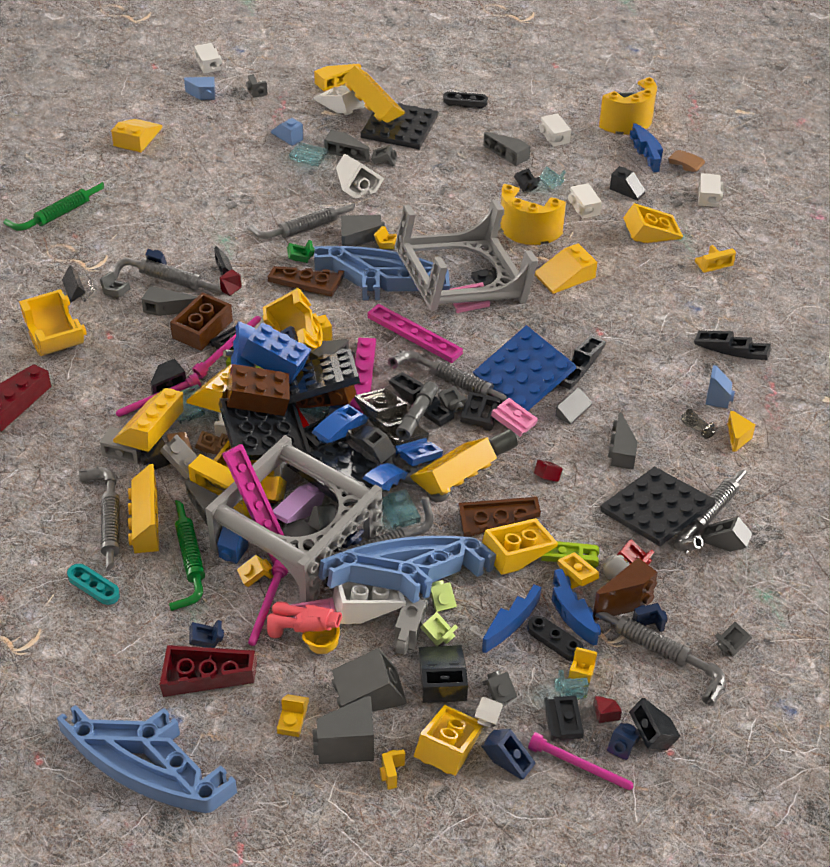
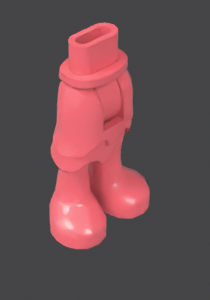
[267,602,342,638]

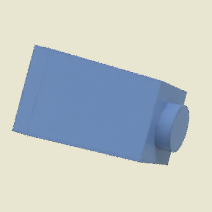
[184,77,216,100]
[271,118,303,146]
[705,365,735,409]

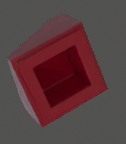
[219,269,242,296]
[534,459,563,482]
[593,696,622,723]

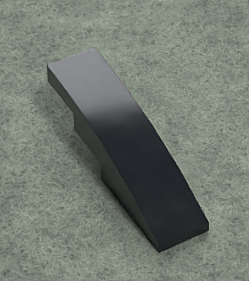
[694,330,772,360]
[559,335,606,390]
[388,372,454,427]

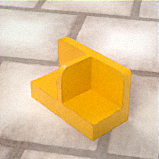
[695,245,736,273]
[262,476,287,504]

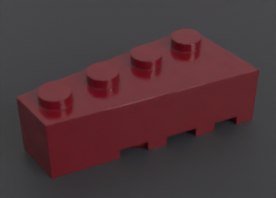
[0,364,51,432]
[159,645,257,697]

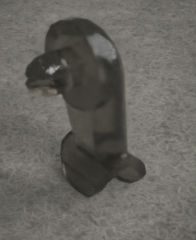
[681,408,715,439]

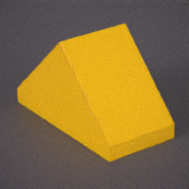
[727,411,756,452]

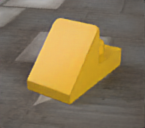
[557,552,599,589]
[277,694,309,737]

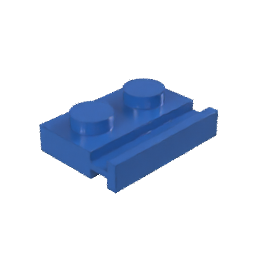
[395,438,443,466]

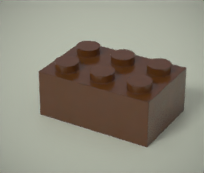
[170,292,233,351]
[227,364,290,416]

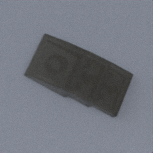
[354,388,429,447]

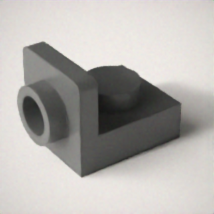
[371,145,398,166]

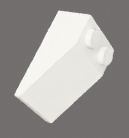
[313,86,365,115]
[333,582,406,625]

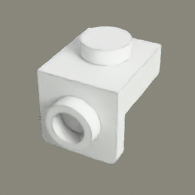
[474,697,503,728]

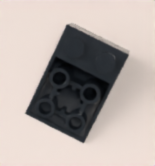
[418,645,468,703]

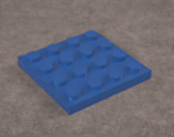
[473,325,576,411]

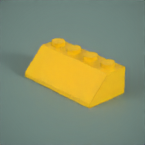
[343,65,405,123]
[186,364,231,413]
[113,388,183,452]
[410,437,497,496]
[128,464,159,554]

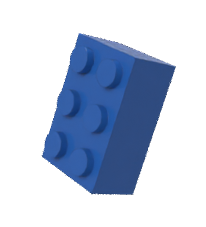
[241,323,311,384]

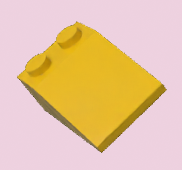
[111,119,163,153]
[623,203,683,243]
[534,243,598,294]
[482,518,558,575]
[413,705,484,776]

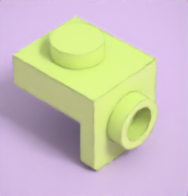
[430,580,457,613]
[420,612,458,646]

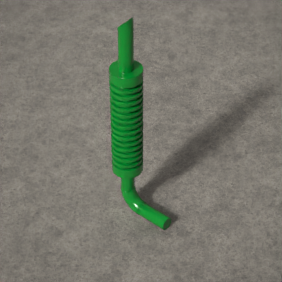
[3,182,104,231]
[169,500,205,611]

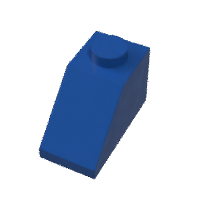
[217,526,249,564]

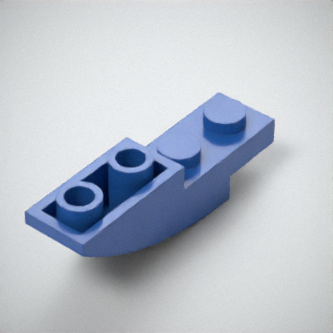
[630,124,663,172]
[312,404,369,443]
[552,568,601,646]

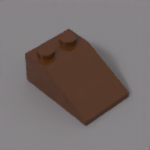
[593,558,658,621]

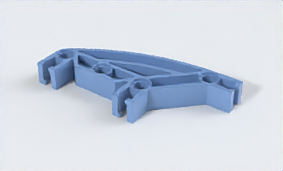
[314,246,450,300]
[318,536,496,603]
[57,705,237,813]

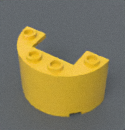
[599,77,657,135]
[500,184,566,245]
[262,288,323,351]
[19,289,87,356]

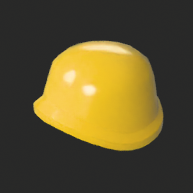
[302,627,340,654]

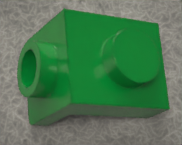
[287,240,315,263]

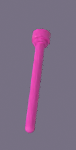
[192,316,261,379]
[116,373,201,417]
[248,560,288,646]
[528,732,634,790]

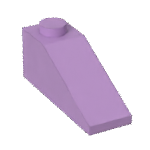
[273,483,325,524]

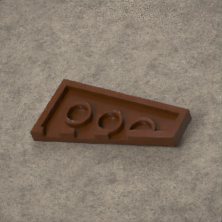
[267,266,345,297]
[458,497,541,537]

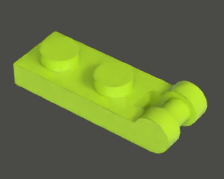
[541,541,599,568]

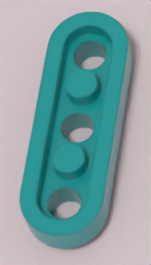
[67,564,120,605]

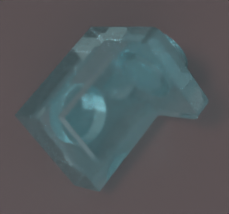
[539,166,566,190]
[554,669,589,700]

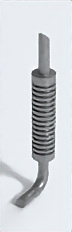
[249,203,355,239]
[113,258,223,294]
[318,496,434,569]

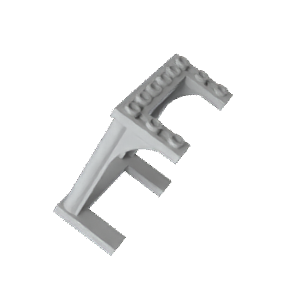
[394,200,538,311]
[205,435,383,603]

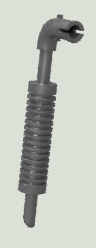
[388,350,507,402]
[79,466,120,572]
[674,470,747,553]
[595,612,726,706]

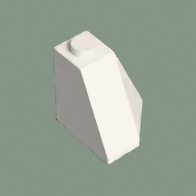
[336,154,384,199]

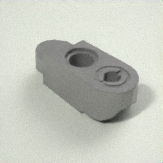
[393,599,428,655]

